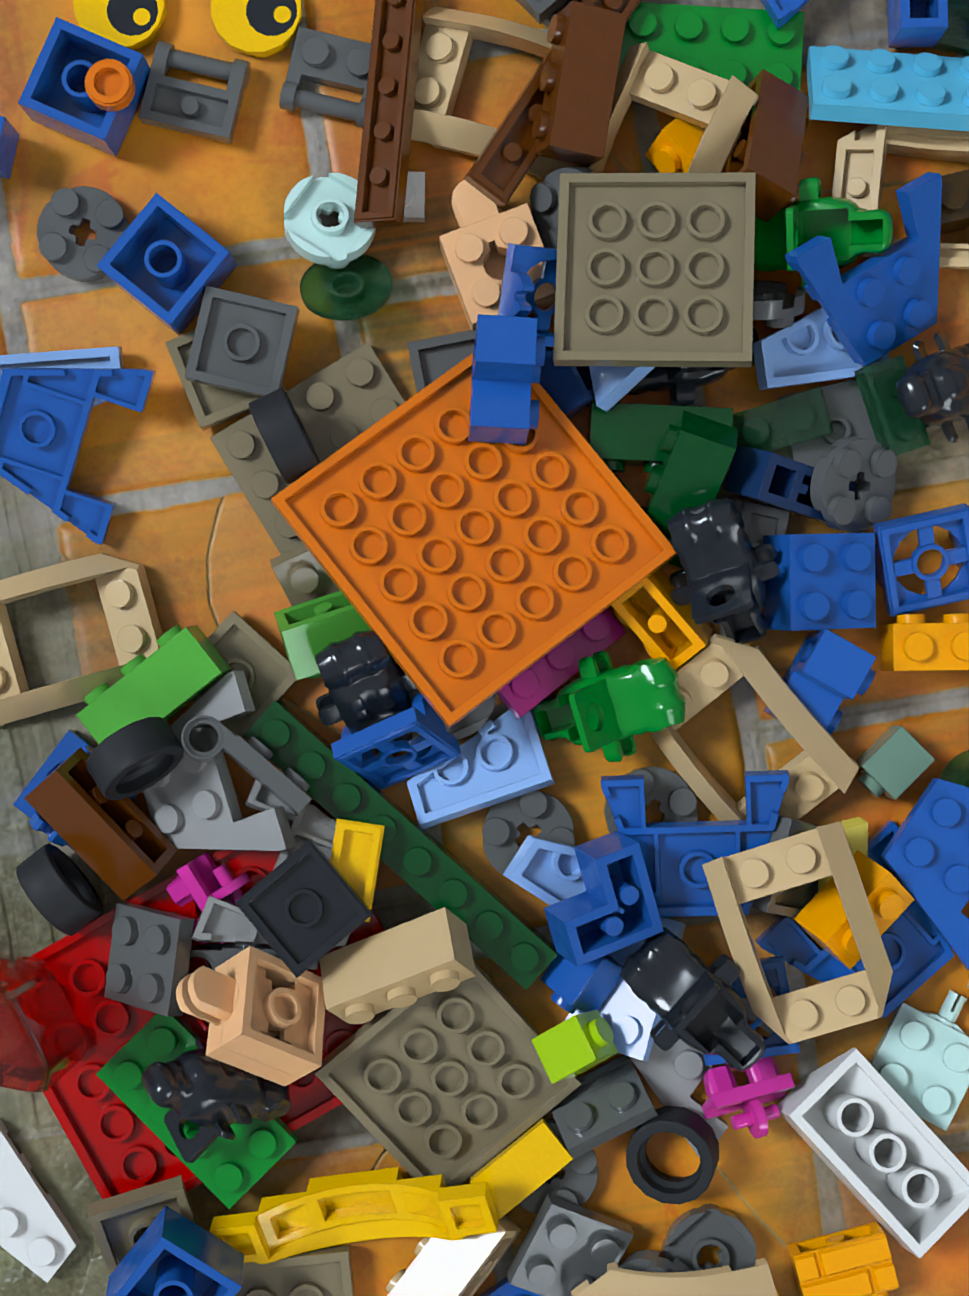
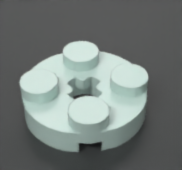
[284,173,376,269]

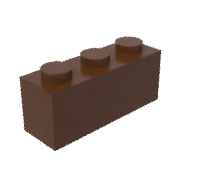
[532,0,627,167]
[724,69,809,223]
[24,747,178,901]

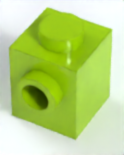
[531,1009,618,1084]

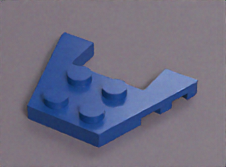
[785,172,942,366]
[0,368,156,545]
[601,770,789,917]
[880,778,969,971]
[754,820,954,1019]

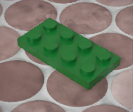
[617,2,804,91]
[96,1014,299,1209]

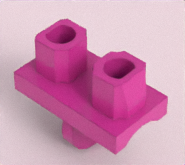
[166,852,251,945]
[701,1056,795,1139]

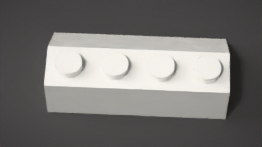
[777,1047,969,1258]

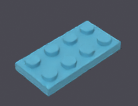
[806,45,969,132]

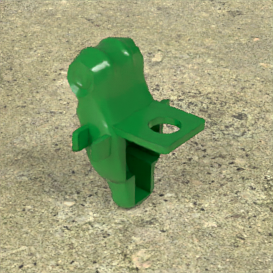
[754,177,893,291]
[533,651,686,762]

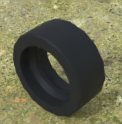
[248,388,320,484]
[86,717,184,800]
[16,844,103,936]
[626,1106,719,1205]

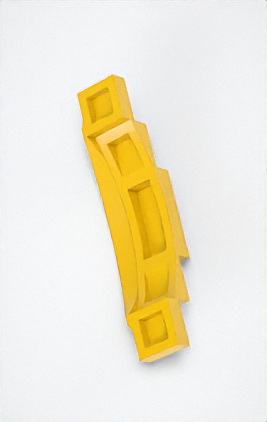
[209,1167,499,1264]

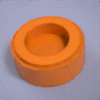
[85,59,136,112]

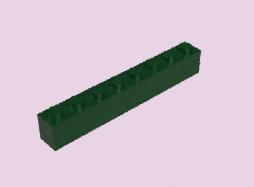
[243,700,558,990]

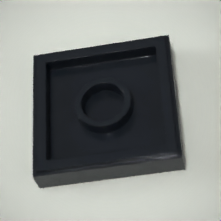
[235,839,374,978]

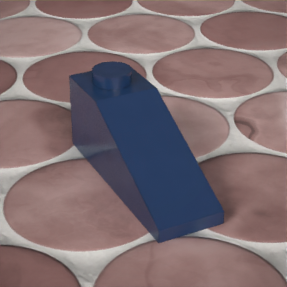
[723,445,861,533]

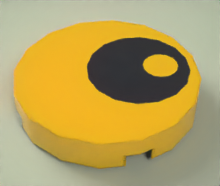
[73,0,167,51]
[211,0,303,57]

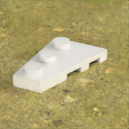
[0,1119,80,1283]

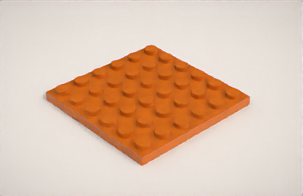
[271,353,676,729]

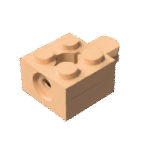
[439,180,556,330]
[176,946,325,1086]

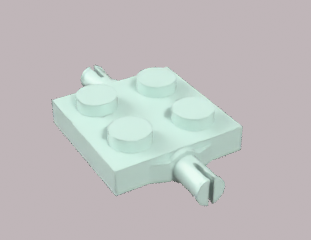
[869,989,969,1131]

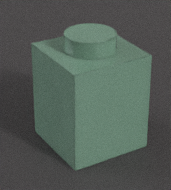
[856,725,935,800]

